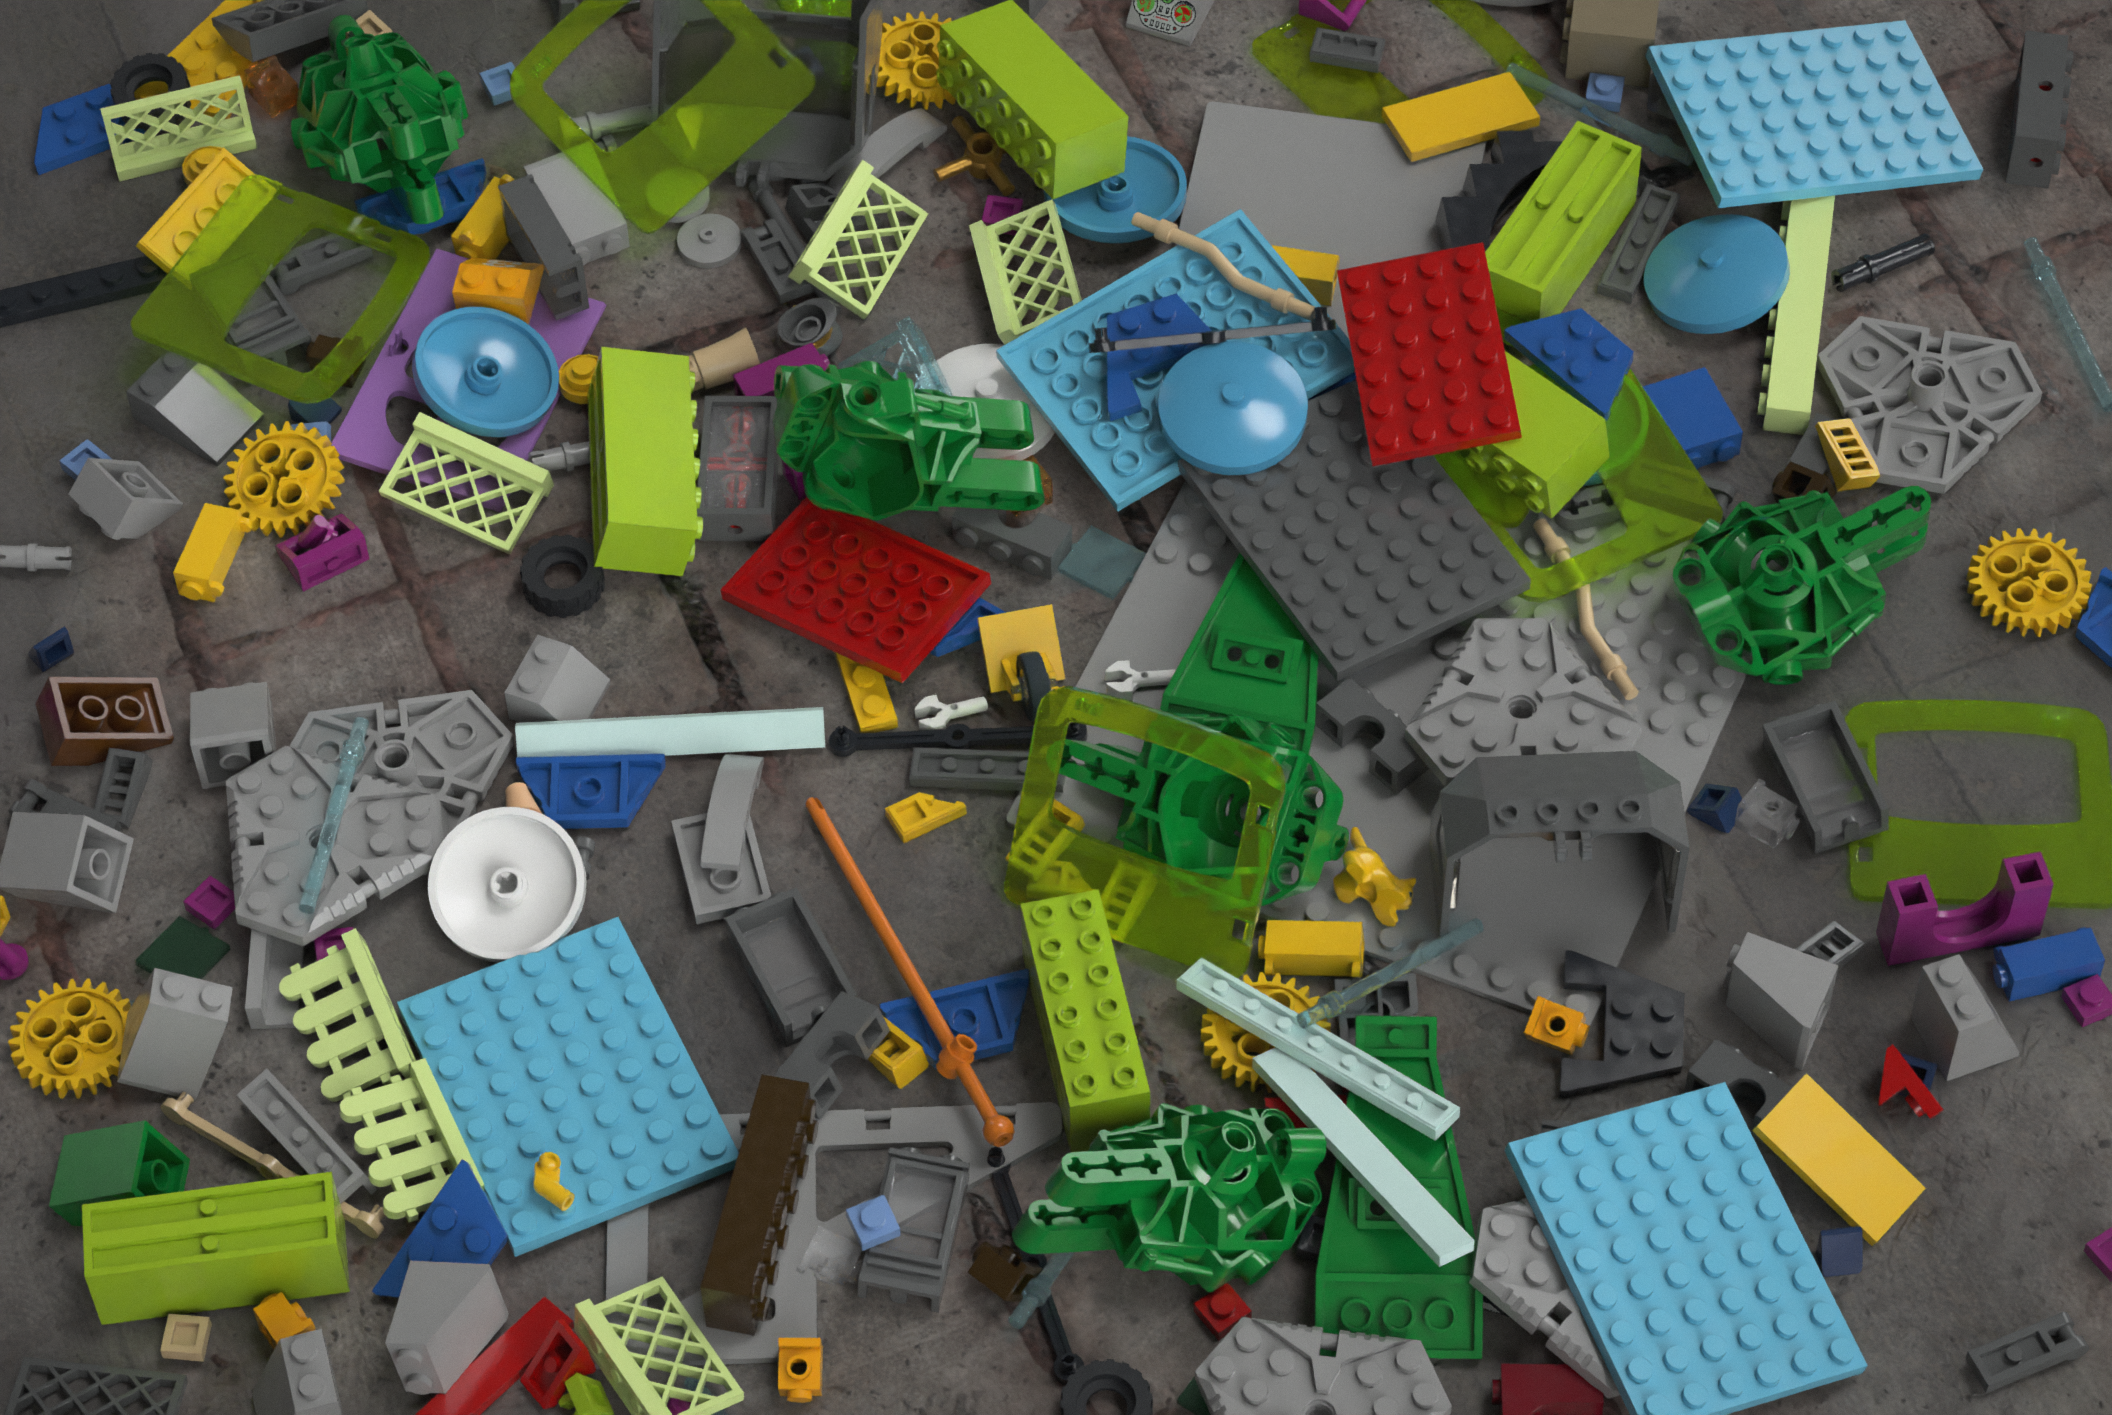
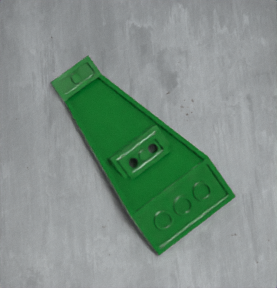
[1158,553,1319,794]
[1315,1015,1483,1359]

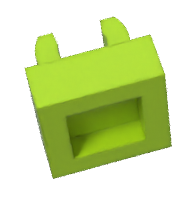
[558,1373,615,1415]

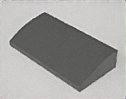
[212,0,368,62]

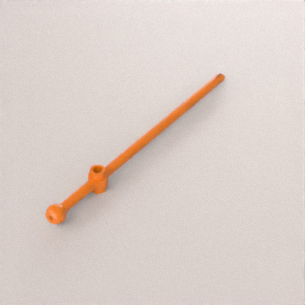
[805,797,1015,1147]

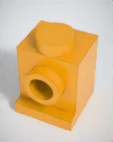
[1524,996,1590,1055]
[253,1292,316,1350]
[778,1338,823,1403]

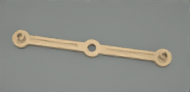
[161,1092,386,1239]

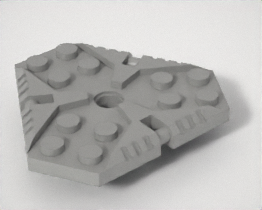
[1816,316,2042,494]
[1404,618,1642,787]
[289,690,514,875]
[226,745,441,946]
[1469,1198,1620,1398]
[1195,1317,1452,1415]

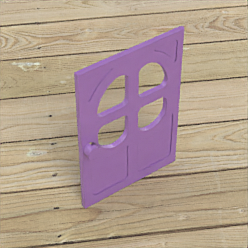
[331,249,606,512]

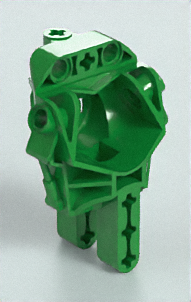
[291,15,469,224]
[772,361,1045,521]
[1673,486,1931,685]
[1048,712,1349,910]
[1012,1103,1326,1292]

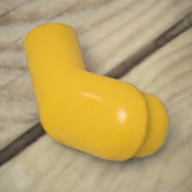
[533,1152,575,1211]

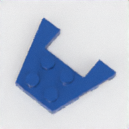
[1107,293,1213,421]

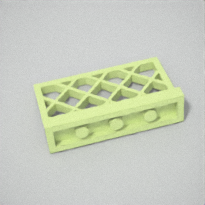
[100,75,257,182]
[788,160,929,319]
[969,199,1082,345]
[379,412,554,555]
[574,1276,744,1415]

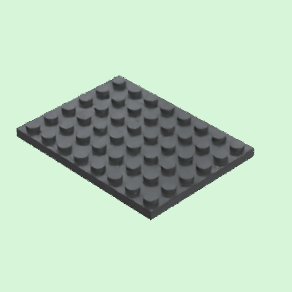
[1178,379,1531,681]

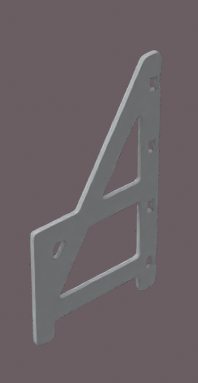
[572,1102,1062,1369]

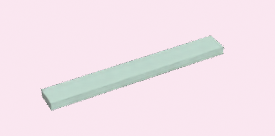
[515,707,825,757]
[1176,957,1460,1140]
[1252,1047,1474,1267]

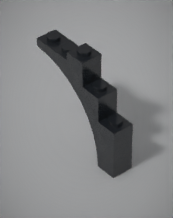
[1435,131,1563,252]

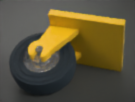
[977,604,1065,721]

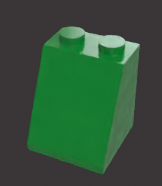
[49,1120,190,1226]

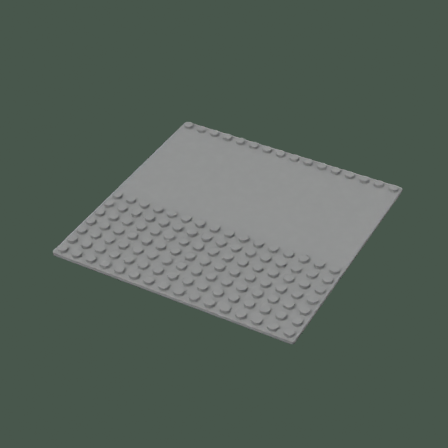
[1007,452,1784,1030]

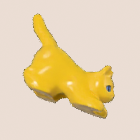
[1333,827,1416,927]

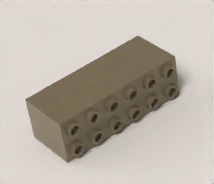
[1560,0,1659,87]

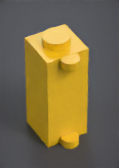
[451,174,514,259]
[1271,245,1340,306]
[173,503,253,602]
[1258,920,1365,978]

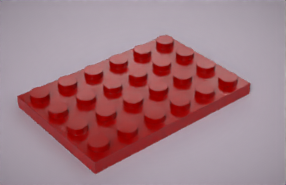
[1337,242,1522,466]
[720,497,991,683]

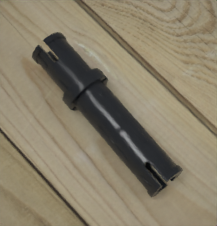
[1831,233,1935,292]

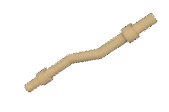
[1131,212,1315,321]
[1533,518,1639,700]

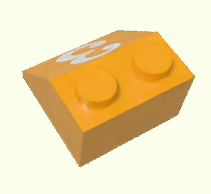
[452,257,544,324]

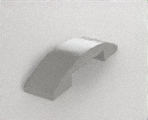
[827,108,947,197]
[700,754,764,871]

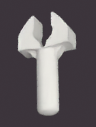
[1105,660,1176,701]
[915,695,988,731]

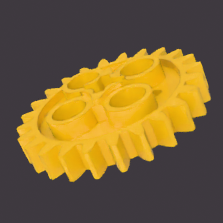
[877,11,956,110]
[223,421,345,538]
[1966,528,2092,637]
[1201,972,1331,1093]
[8,979,131,1099]

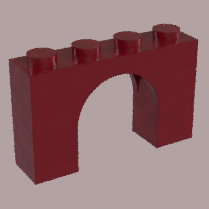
[1491,1364,1604,1415]

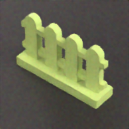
[279,928,417,1102]
[340,1058,485,1223]

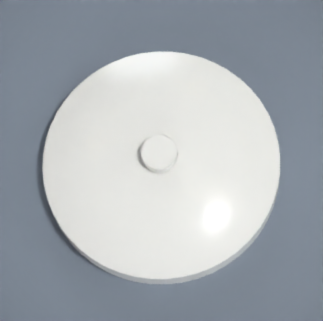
[917,344,1055,461]
[428,807,587,963]

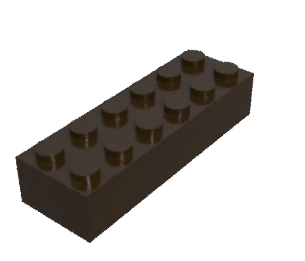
[700,1074,819,1336]

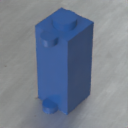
[1993,927,2105,1002]

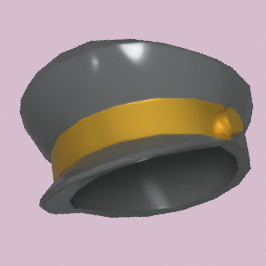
[777,298,843,356]

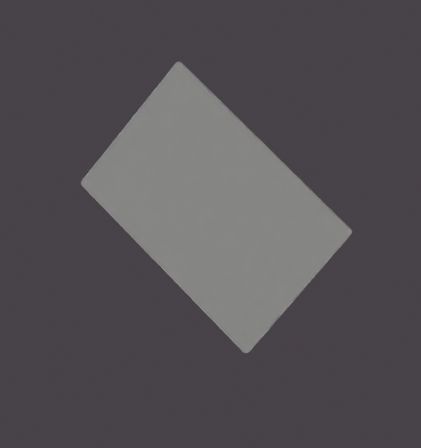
[1175,102,1486,338]

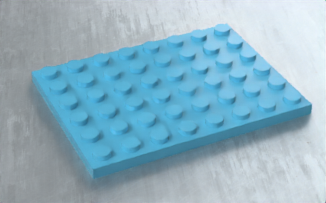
[1645,20,1983,208]
[996,209,1355,512]
[397,917,739,1257]
[1504,1082,1868,1415]

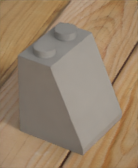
[524,142,630,266]
[190,682,277,789]
[0,812,134,913]
[1723,932,1838,1070]
[1911,954,2020,1081]
[117,968,233,1101]
[385,1261,509,1395]
[252,1329,343,1415]

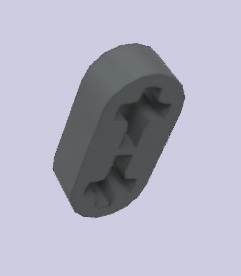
[1554,485,1624,531]

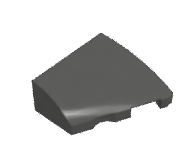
[785,182,882,248]
[1333,973,1418,1046]

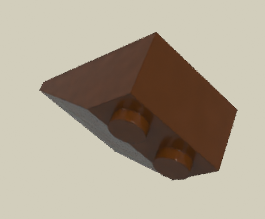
[35,677,174,766]

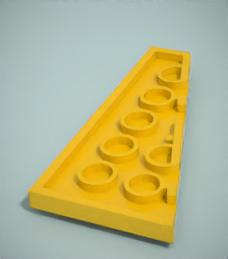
[134,0,263,119]

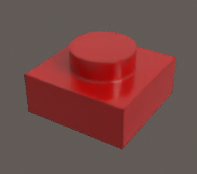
[1194,1282,1252,1341]

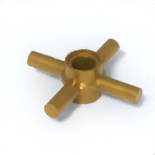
[933,116,1015,196]

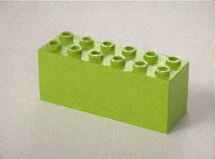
[936,0,1129,199]
[1485,120,1642,334]
[587,347,703,576]
[1449,351,1610,519]
[1020,889,1150,1153]
[82,1172,350,1325]

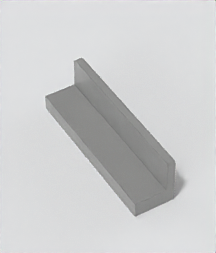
[245,929,305,1029]
[236,1068,377,1204]

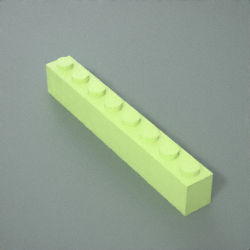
[1757,195,1835,435]

